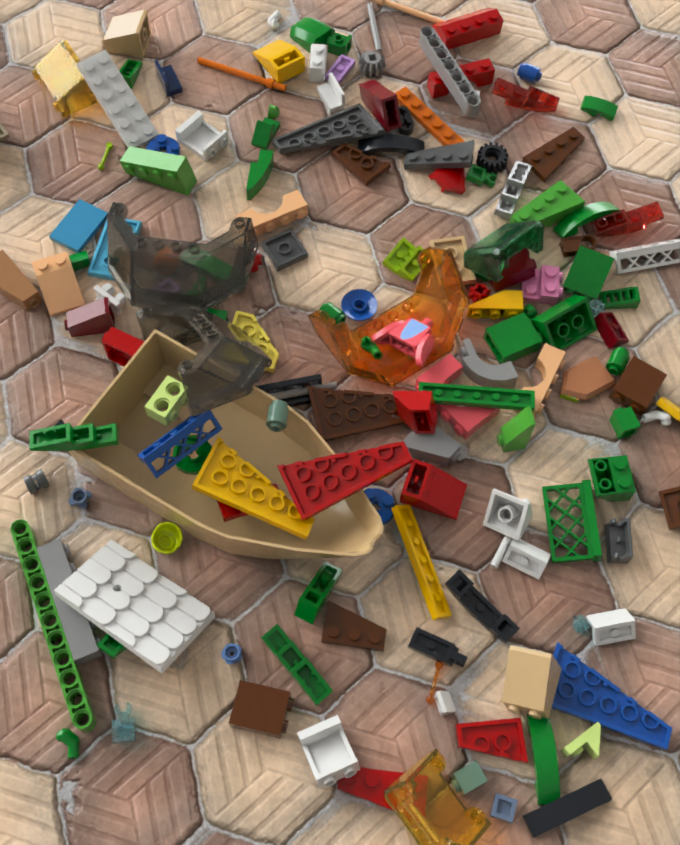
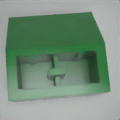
[588,455,636,502]

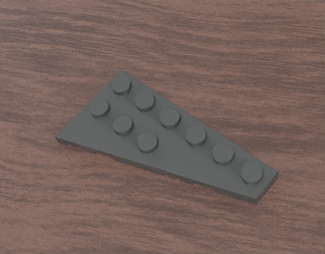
[272,103,384,154]

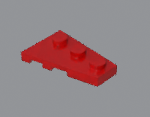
[455,717,528,764]

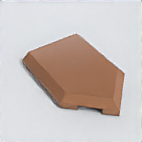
[560,356,616,401]

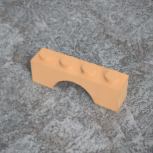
[235,190,308,241]
[513,343,566,418]

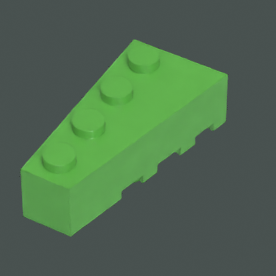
[120,146,197,196]
[508,180,585,239]

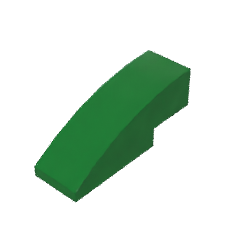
[246,149,274,201]

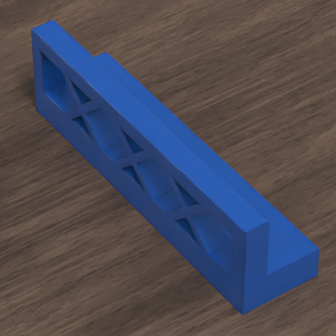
[137,407,222,478]

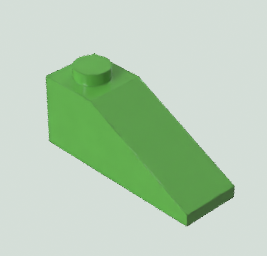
[497,406,536,452]

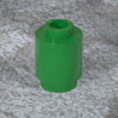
[319,302,346,328]
[606,347,630,375]

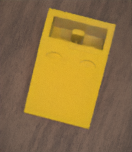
[253,39,305,83]

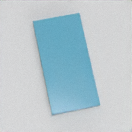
[87,216,142,282]

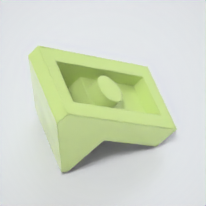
[560,722,601,759]

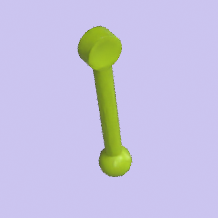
[98,142,113,170]

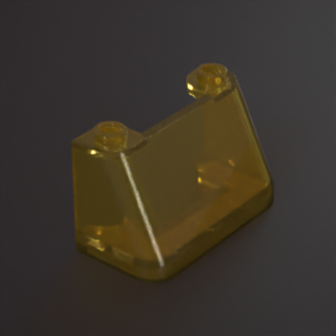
[32,39,98,118]
[384,748,491,845]

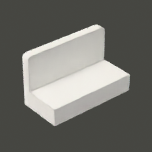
[317,72,345,113]
[502,539,551,580]
[586,608,636,646]

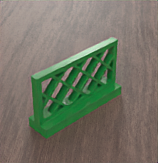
[542,480,602,563]

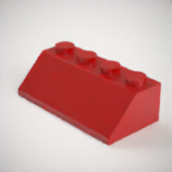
[431,8,504,50]

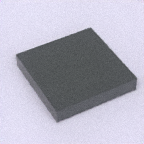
[261,228,308,272]

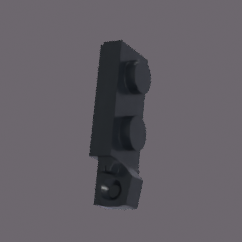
[408,627,467,667]

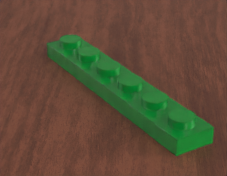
[419,382,535,411]

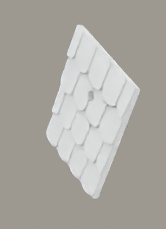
[54,539,215,674]

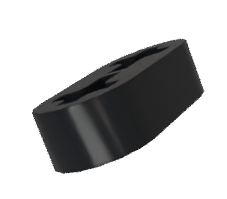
[398,106,414,136]

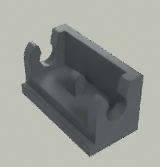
[605,518,633,564]

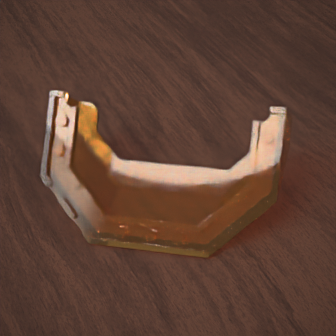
[308,246,470,387]

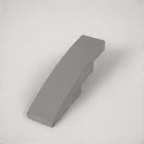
[494,160,532,220]

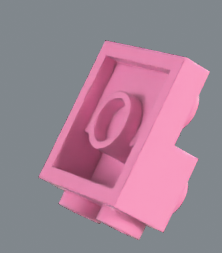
[521,265,563,305]

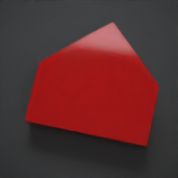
[428,168,465,195]

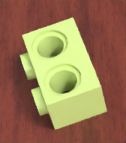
[144,375,190,427]

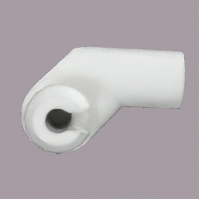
[267,10,282,31]
[642,410,672,426]

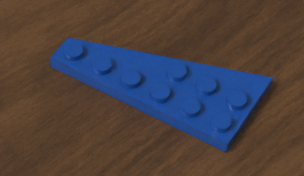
[552,642,672,750]

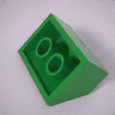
[531,294,597,350]

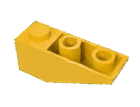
[466,290,524,319]

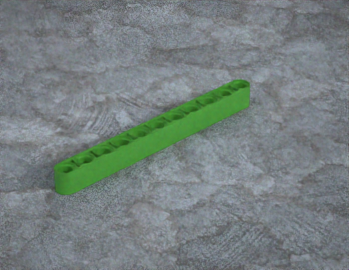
[10,519,96,733]

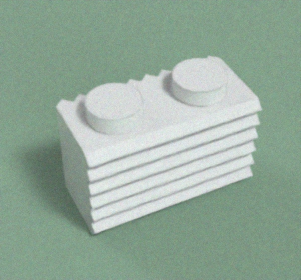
[308,44,327,83]

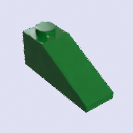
[294,561,343,625]

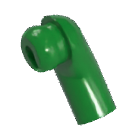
[56,728,79,759]

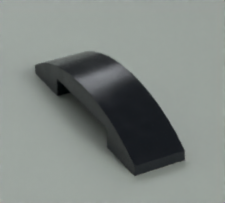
[358,134,425,156]
[445,569,520,644]
[523,779,612,838]

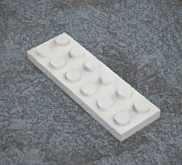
[76,49,159,148]

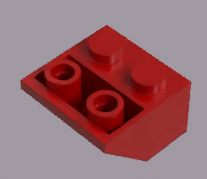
[393,390,438,434]

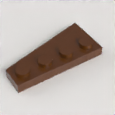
[523,127,585,183]

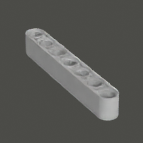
[419,26,481,118]

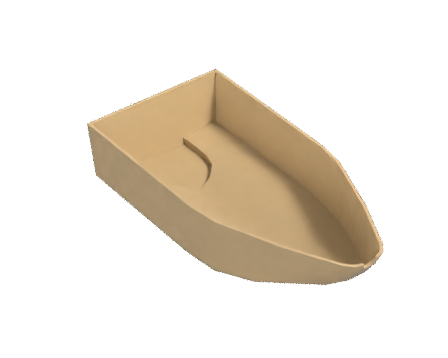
[69,329,384,559]

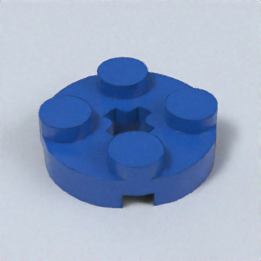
[146,134,180,155]
[364,488,395,525]

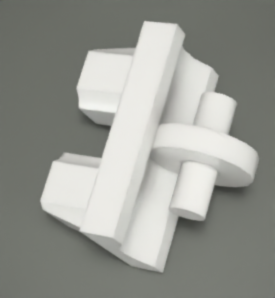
[93,283,127,316]

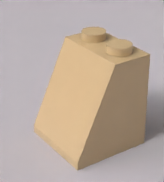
[103,10,152,58]
[502,645,562,719]

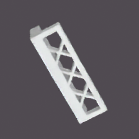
[609,239,680,274]

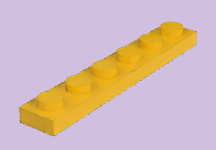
[391,505,452,620]

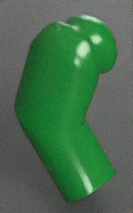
[361,336,383,360]

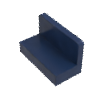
[154,60,183,97]

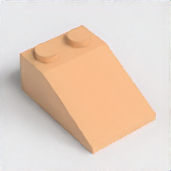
[32,252,85,317]

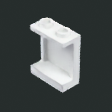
[175,111,229,162]
[297,715,360,788]

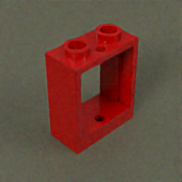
[101,326,144,367]

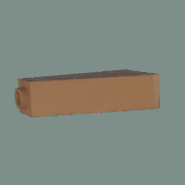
[0,250,42,311]

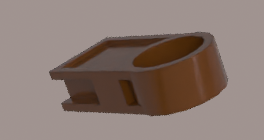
[559,235,597,257]

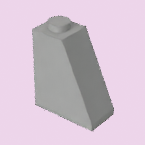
[403,426,461,466]

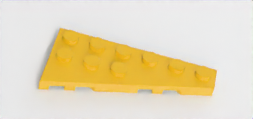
[192,436,315,540]

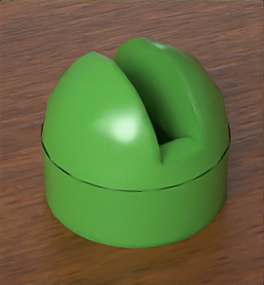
[267,104,280,119]

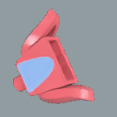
[371,318,434,367]

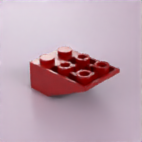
[400,459,467,520]

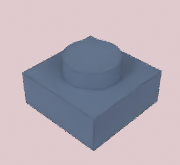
[490,793,518,823]

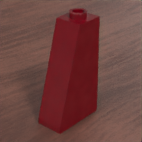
[359,79,402,132]

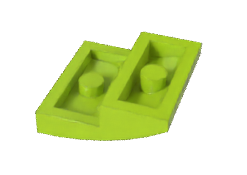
[381,237,432,282]

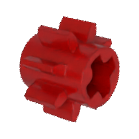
[468,283,491,303]

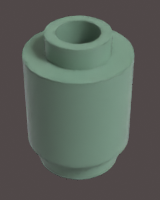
[266,400,289,432]

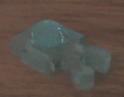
[112,703,136,744]

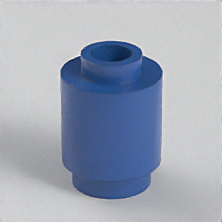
[517,63,542,84]

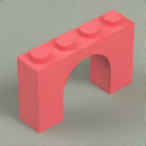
[415,354,500,440]

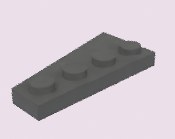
[403,140,475,170]

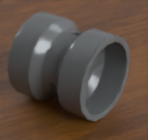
[23,469,50,495]

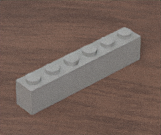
[37,539,103,666]

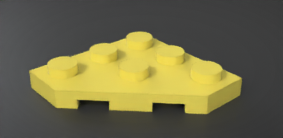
[220,310,279,373]

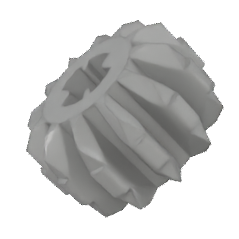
[359,50,386,78]

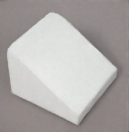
[434,691,456,717]

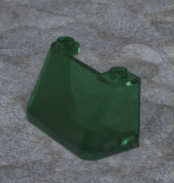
[463,220,544,283]

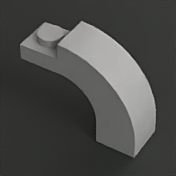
[459,338,518,388]

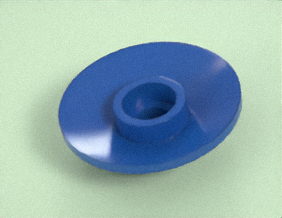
[341,289,377,321]

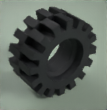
[476,142,508,174]

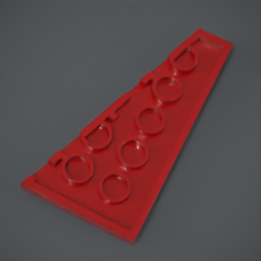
[277,441,414,521]

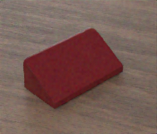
[594,312,629,349]

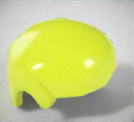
[151,522,183,555]

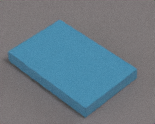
[49,199,109,253]

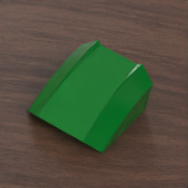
[290,17,335,53]

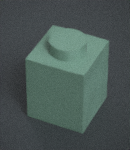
[450,761,488,797]

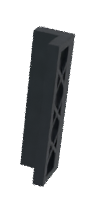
[256,374,322,407]

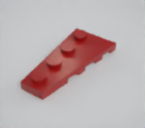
[337,767,428,823]

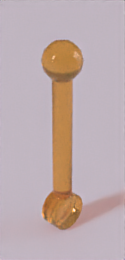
[426,661,443,704]

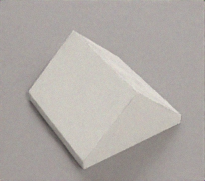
[483,488,533,540]

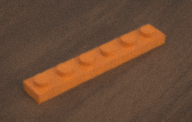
[395,86,465,146]

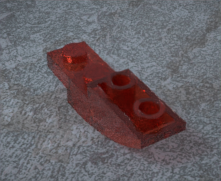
[492,77,560,112]
[591,202,664,237]

